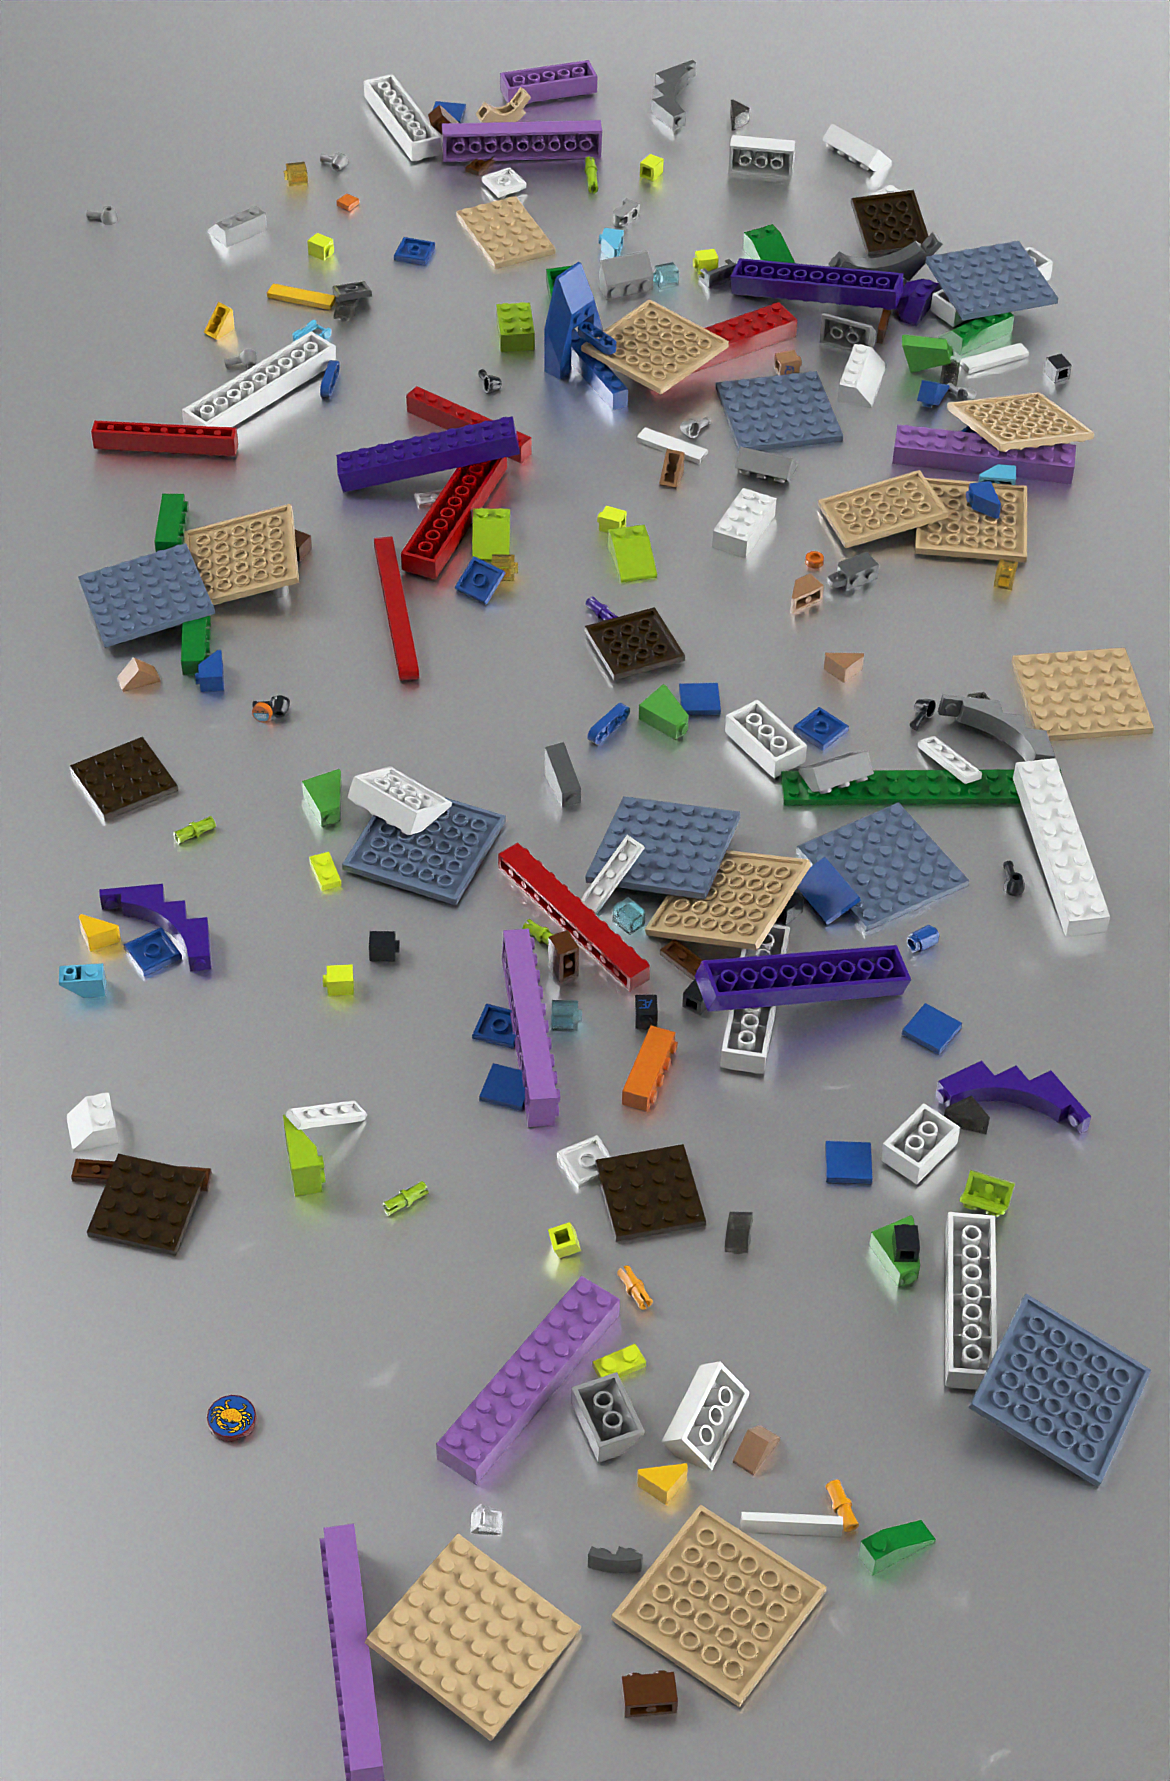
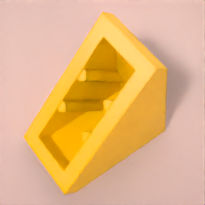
[203,302,234,340]
[79,914,121,951]
[637,1463,688,1505]

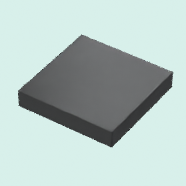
[332,281,372,302]

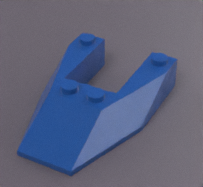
[544,262,603,380]

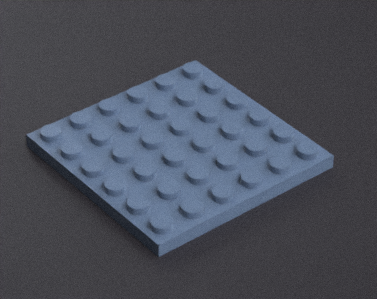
[925,241,1058,320]
[715,371,843,451]
[78,543,215,648]
[585,796,741,900]
[342,797,506,905]
[796,802,969,932]
[968,1294,1151,1487]

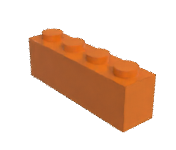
[622,1026,678,1111]

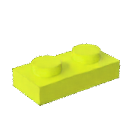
[309,852,342,891]
[592,1344,646,1378]

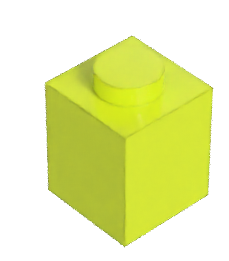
[640,154,664,181]
[307,233,334,261]
[692,249,719,274]
[597,506,627,533]
[323,964,354,996]
[548,1222,581,1258]

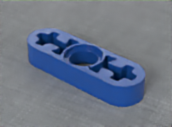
[578,322,617,354]
[320,360,340,398]
[587,703,630,745]

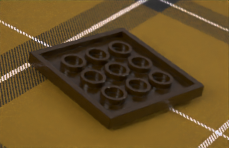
[851,190,929,256]
[585,607,685,680]
[70,736,178,821]
[595,1144,706,1242]
[87,1153,206,1256]

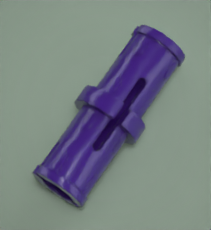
[585,596,618,621]

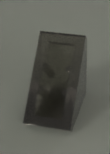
[730,100,750,130]
[944,1095,990,1134]

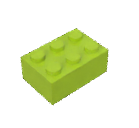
[496,302,535,352]

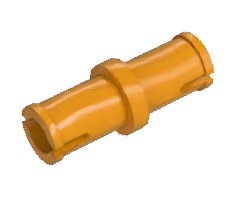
[617,1265,653,1310]
[825,1479,859,1532]

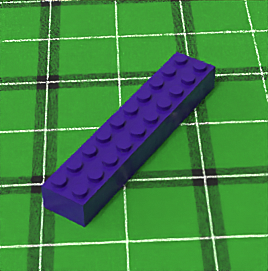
[731,258,903,310]
[336,416,520,493]
[695,945,911,1012]

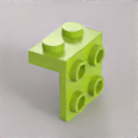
[959,1170,1015,1217]

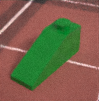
[858,1520,936,1576]

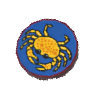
[207,1395,257,1442]

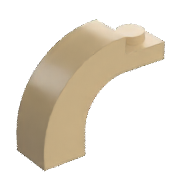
[475,87,531,123]

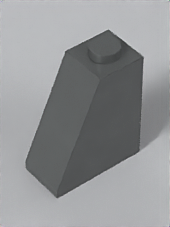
[545,742,581,808]

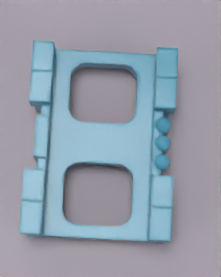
[292,319,331,342]

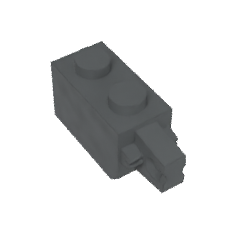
[827,552,879,591]

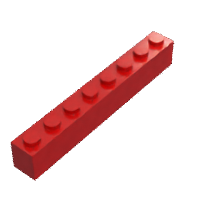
[406,386,532,463]
[91,420,238,456]

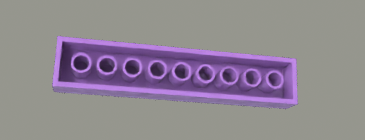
[442,120,602,162]
[892,425,1076,484]
[501,929,560,1127]
[436,1276,620,1485]
[319,1524,385,1781]

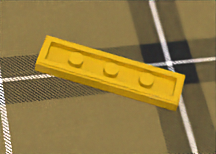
[267,283,336,310]

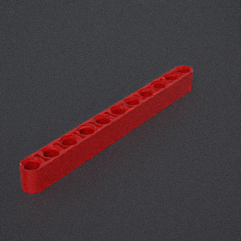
[374,536,419,681]

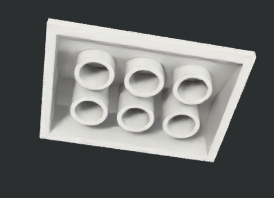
[348,767,452,835]

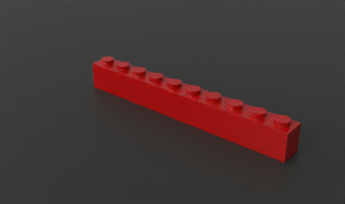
[498,843,650,992]

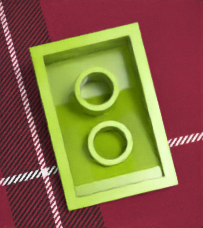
[472,508,510,562]
[608,525,657,583]
[283,1114,326,1197]

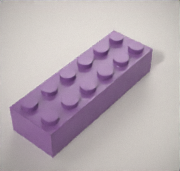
[500,60,597,103]

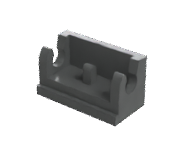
[699,259,736,288]

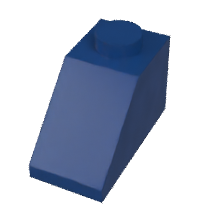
[917,380,949,408]
[966,481,1001,519]
[195,650,224,692]

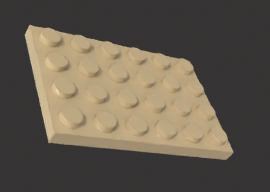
[456,196,555,269]
[818,470,948,549]

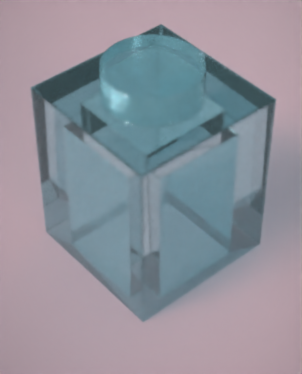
[653,262,679,289]
[612,897,646,935]
[551,1000,582,1031]

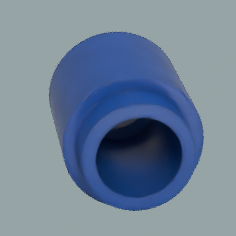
[907,925,940,952]

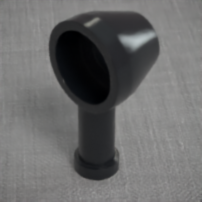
[478,369,502,393]
[252,695,290,717]
[909,699,936,730]
[1003,861,1025,896]

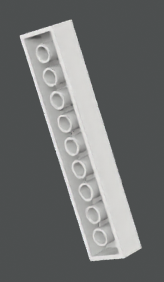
[182,332,336,427]
[1013,758,1110,937]

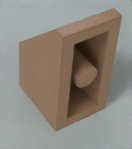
[790,573,824,614]

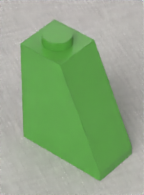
[902,335,954,373]
[639,684,689,740]
[302,769,342,827]
[869,1215,920,1287]

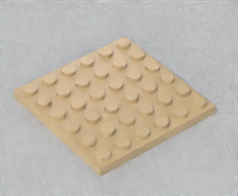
[581,299,729,395]
[947,392,1094,452]
[915,478,1027,562]
[184,504,299,605]
[1012,648,1154,741]
[644,850,811,950]
[611,1504,827,1707]
[365,1534,581,1741]

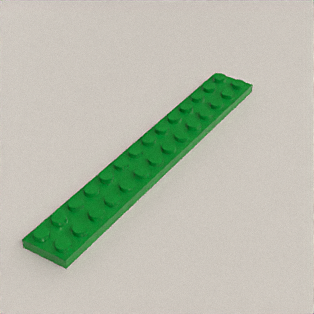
[781,769,1062,805]

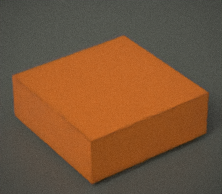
[337,194,360,211]

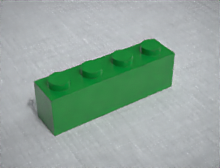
[154,494,189,552]
[181,616,211,675]

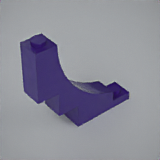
[99,884,212,971]
[936,1060,1091,1133]

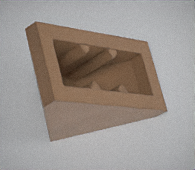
[659,449,685,488]
[824,653,864,683]
[117,657,161,692]
[733,1425,780,1475]

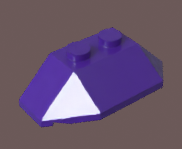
[896,279,942,327]

